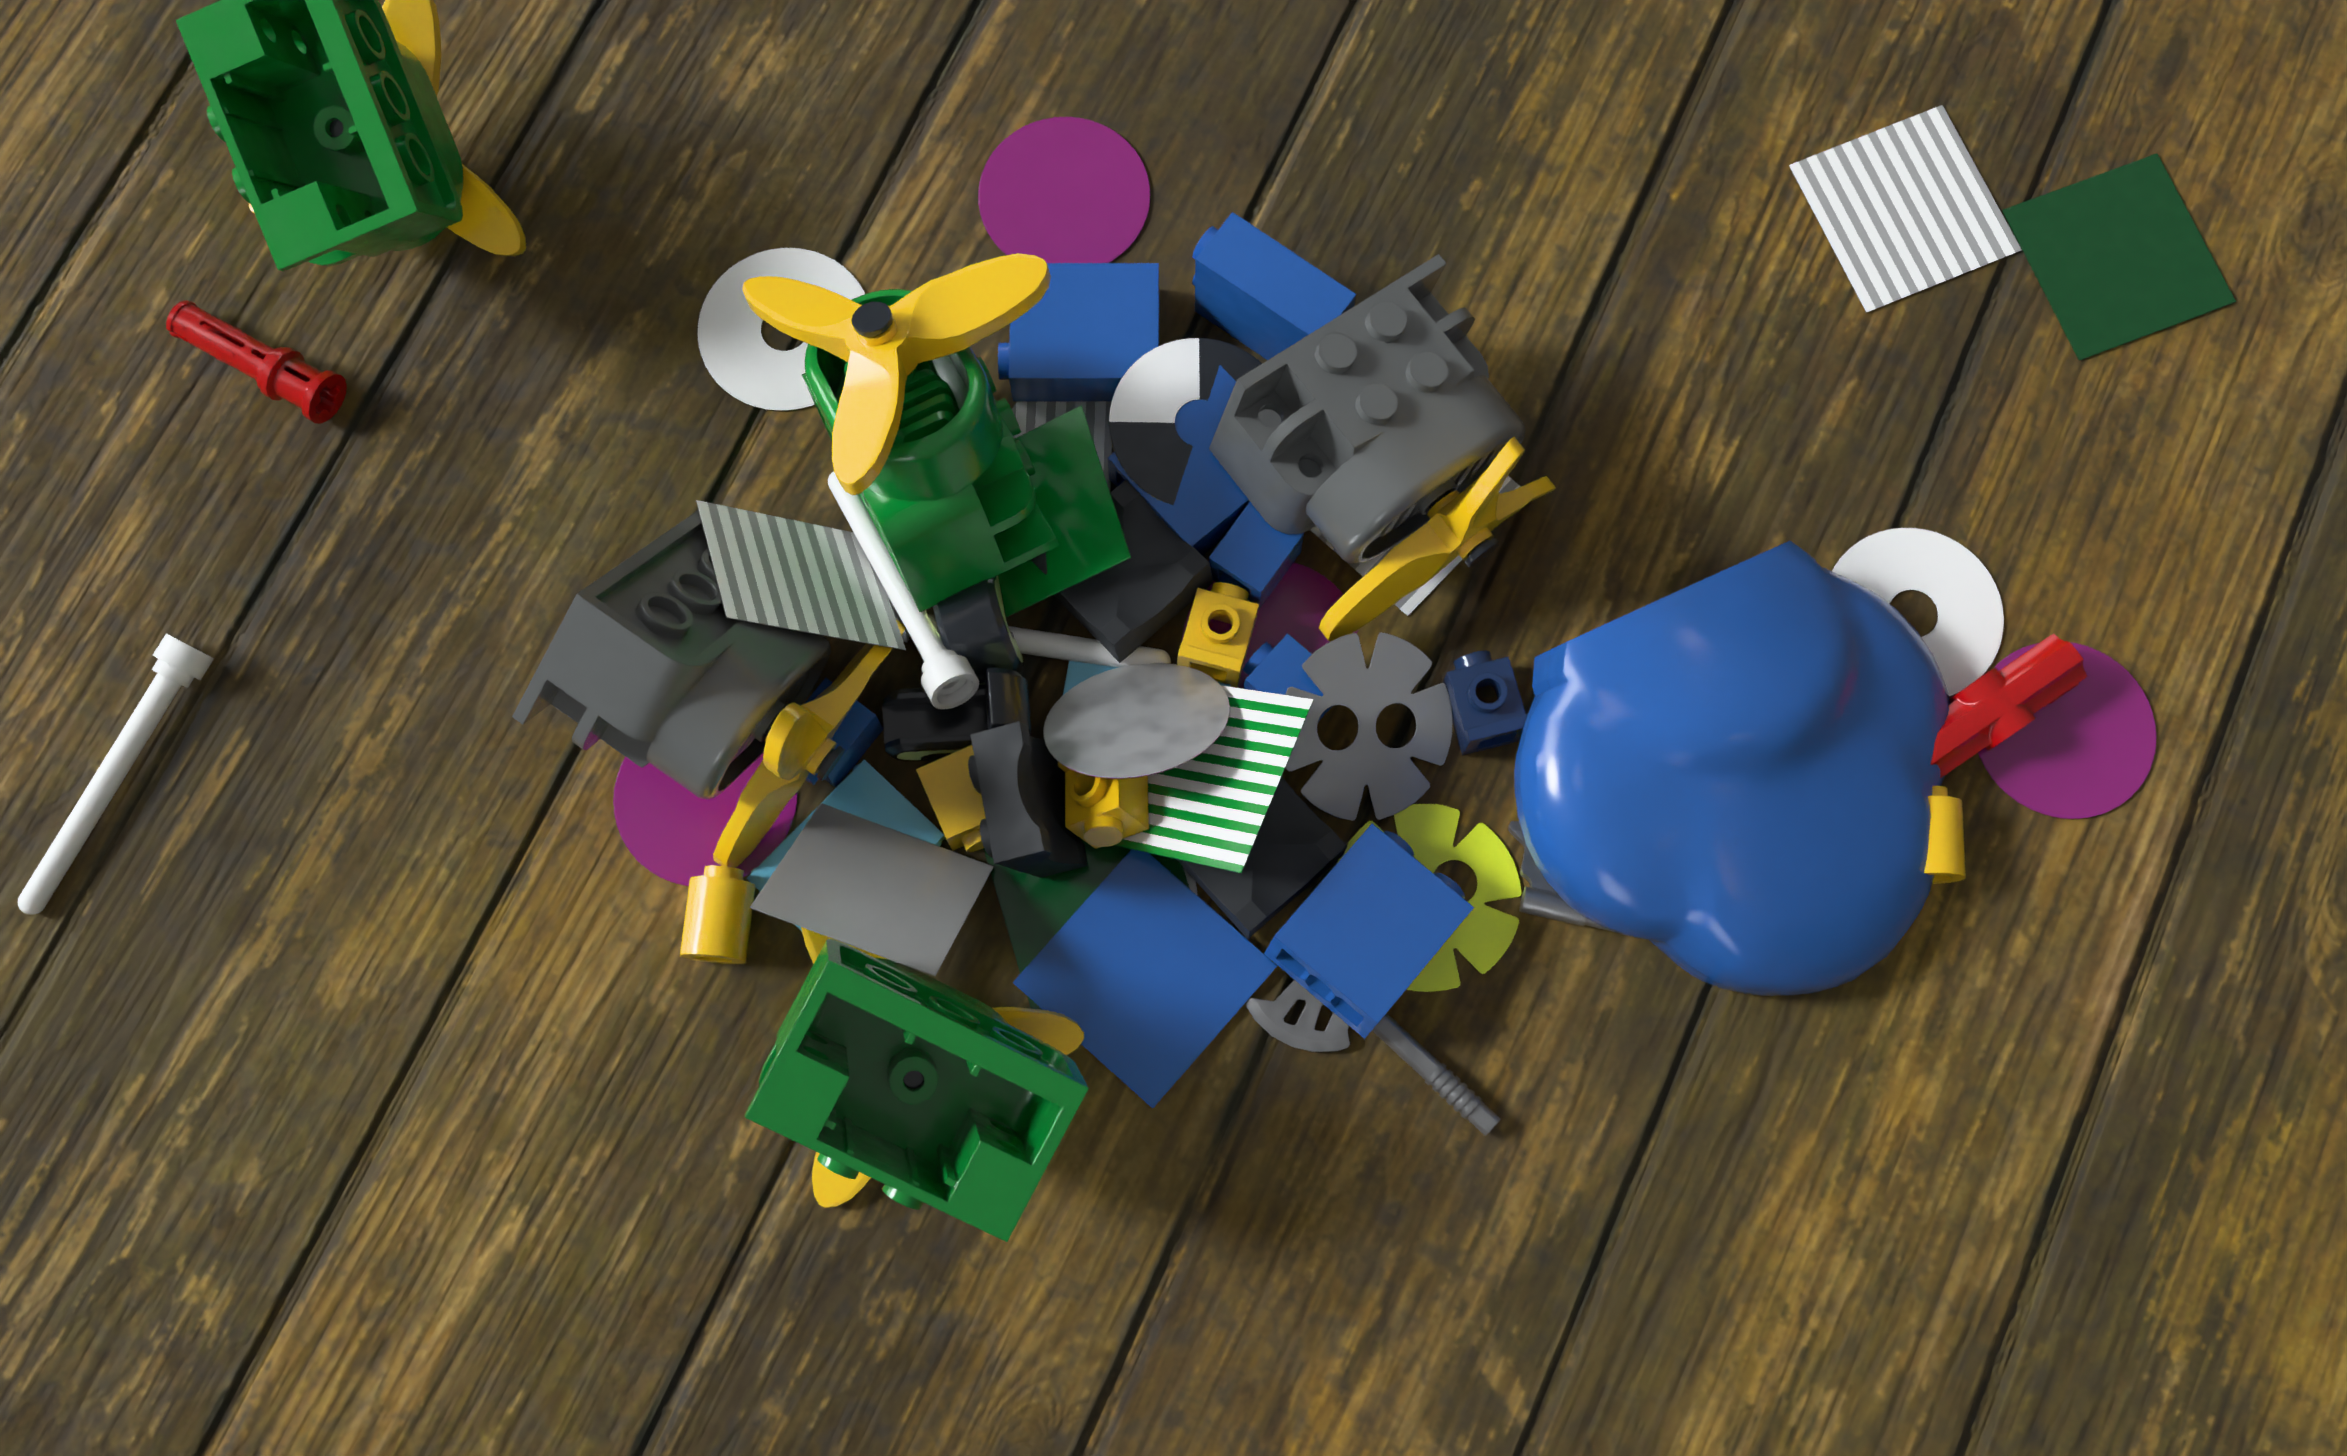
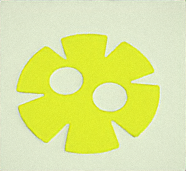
[1337,804,1522,992]

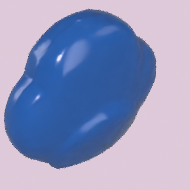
[1514,541,1950,996]

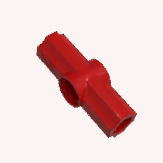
[1930,633,2088,778]

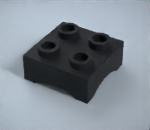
[1031,480,1213,663]
[968,721,1088,878]
[1176,777,1347,939]

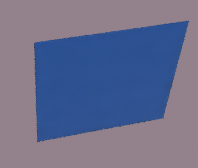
[1013,849,1277,1108]

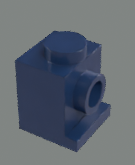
[1442,650,1528,756]

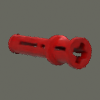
[166,300,347,424]

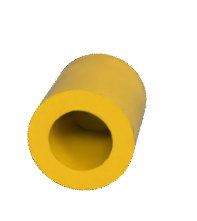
[1924,786,1966,884]
[680,865,755,964]

